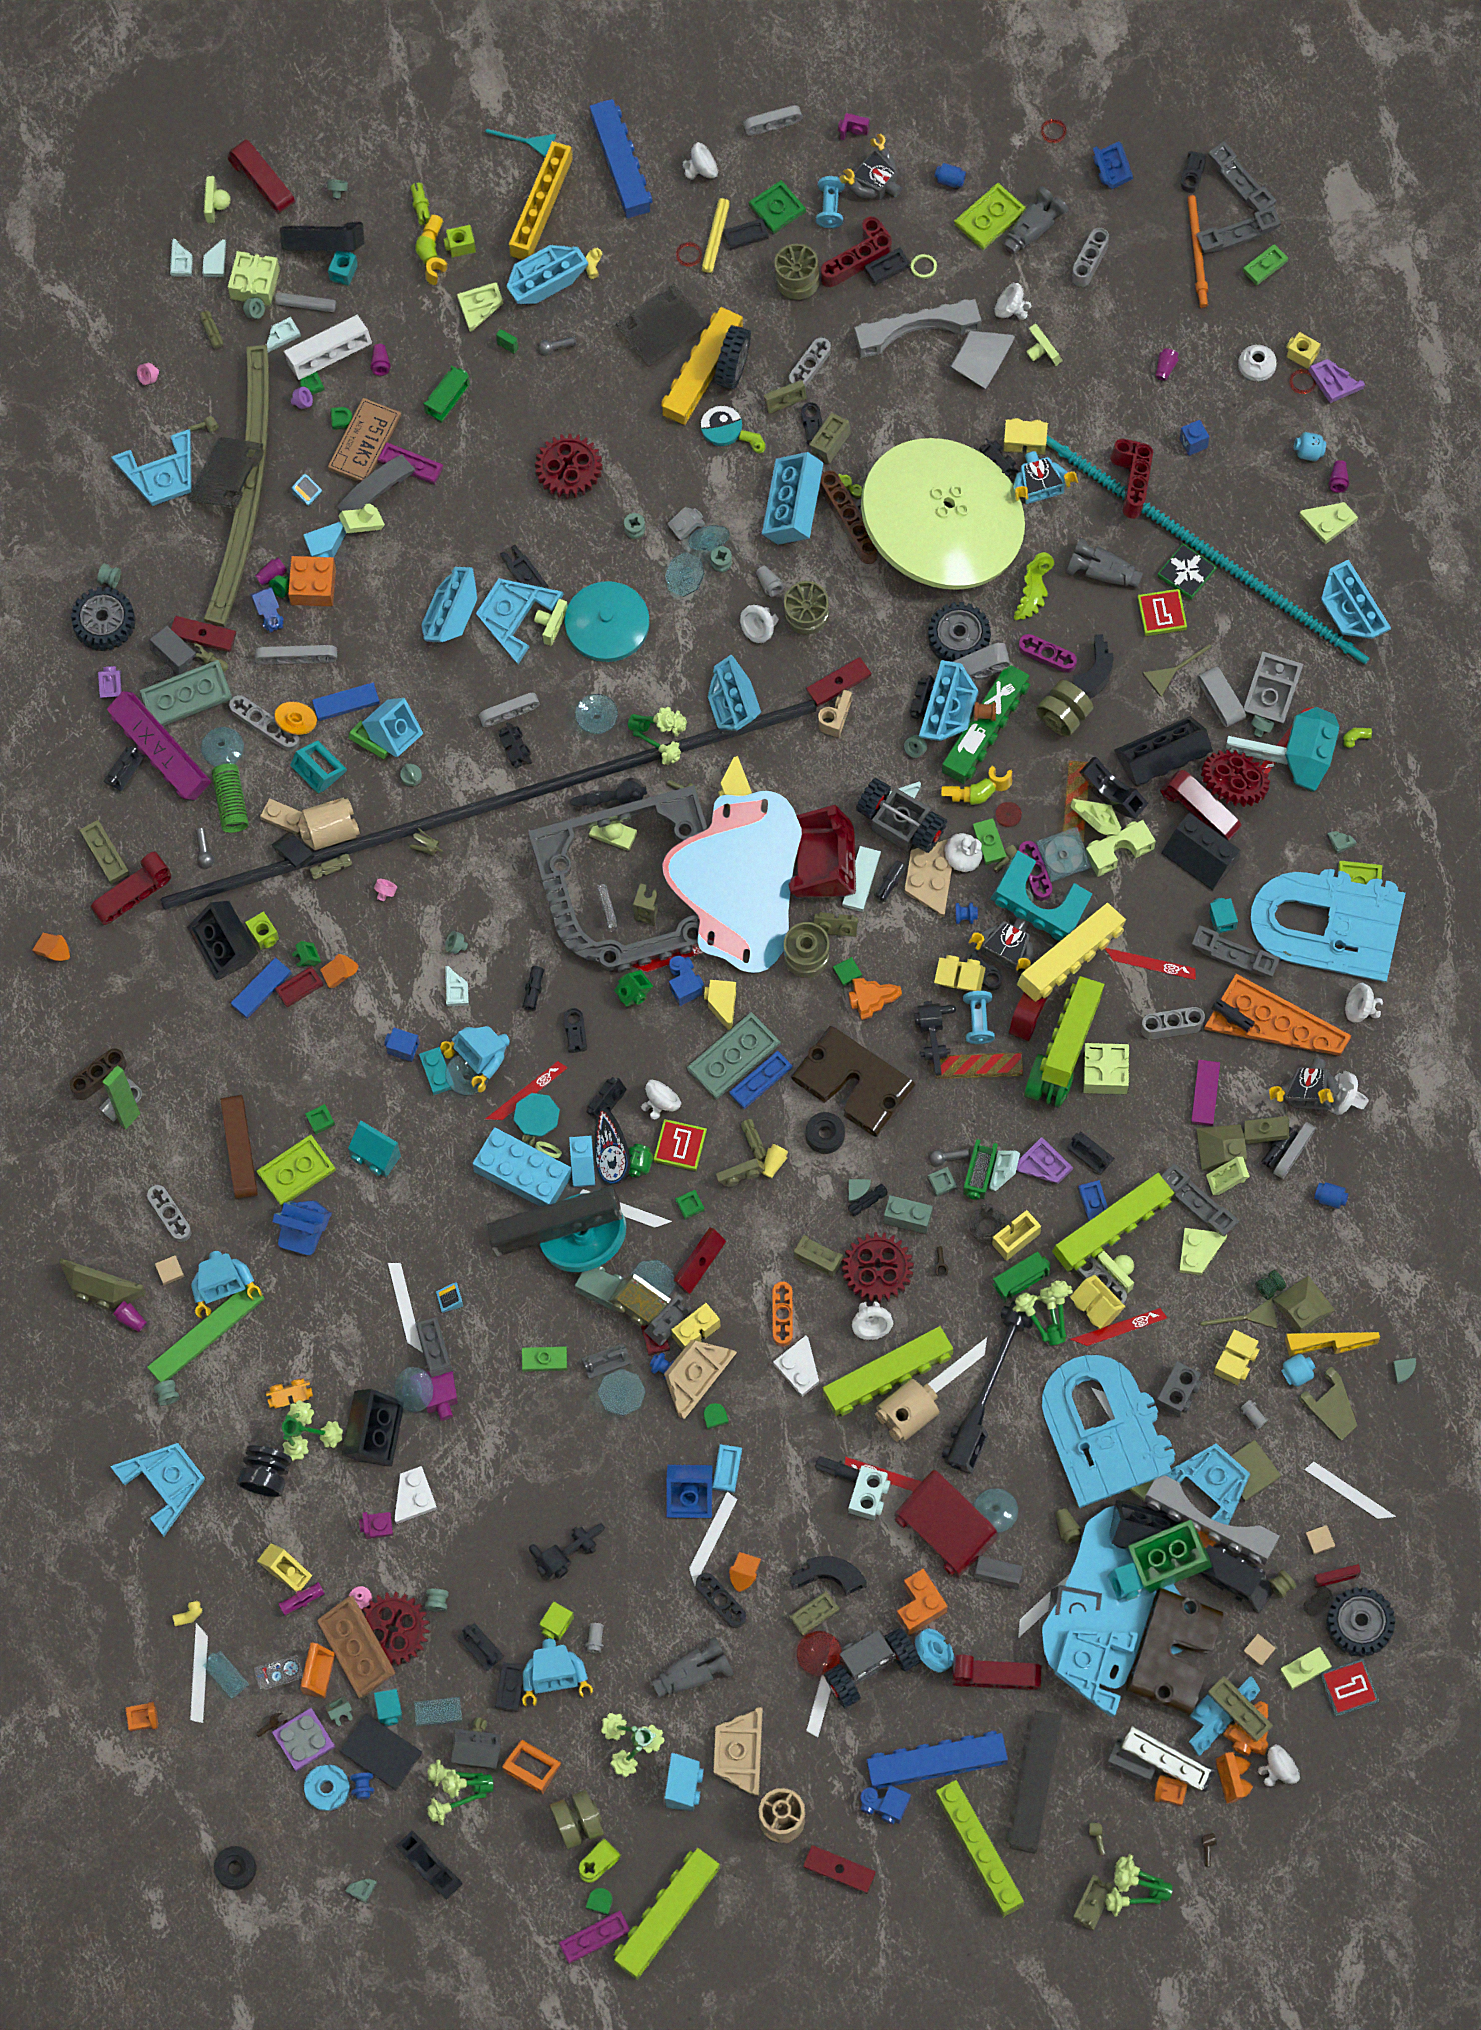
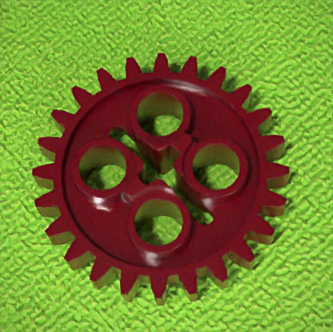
[535,433,603,499]
[1201,749,1270,807]
[842,1232,914,1304]
[362,1592,431,1666]

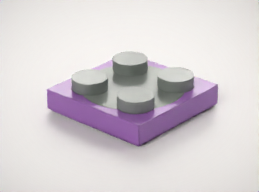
[272,1708,335,1771]

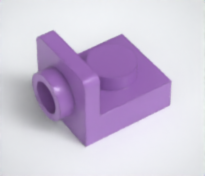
[98,666,122,697]

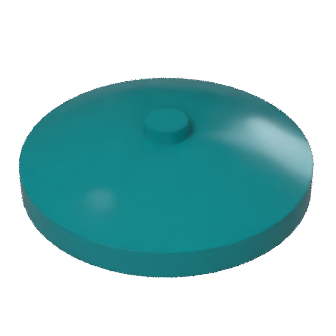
[565,581,649,662]
[539,1193,626,1272]

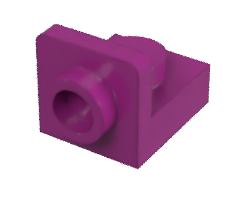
[838,113,870,140]
[359,1512,393,1539]

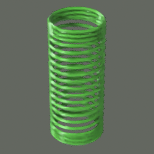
[211,763,249,833]

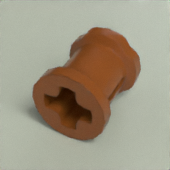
[974,702,996,721]

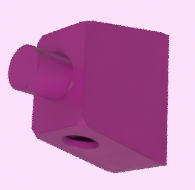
[410,1366,458,1421]

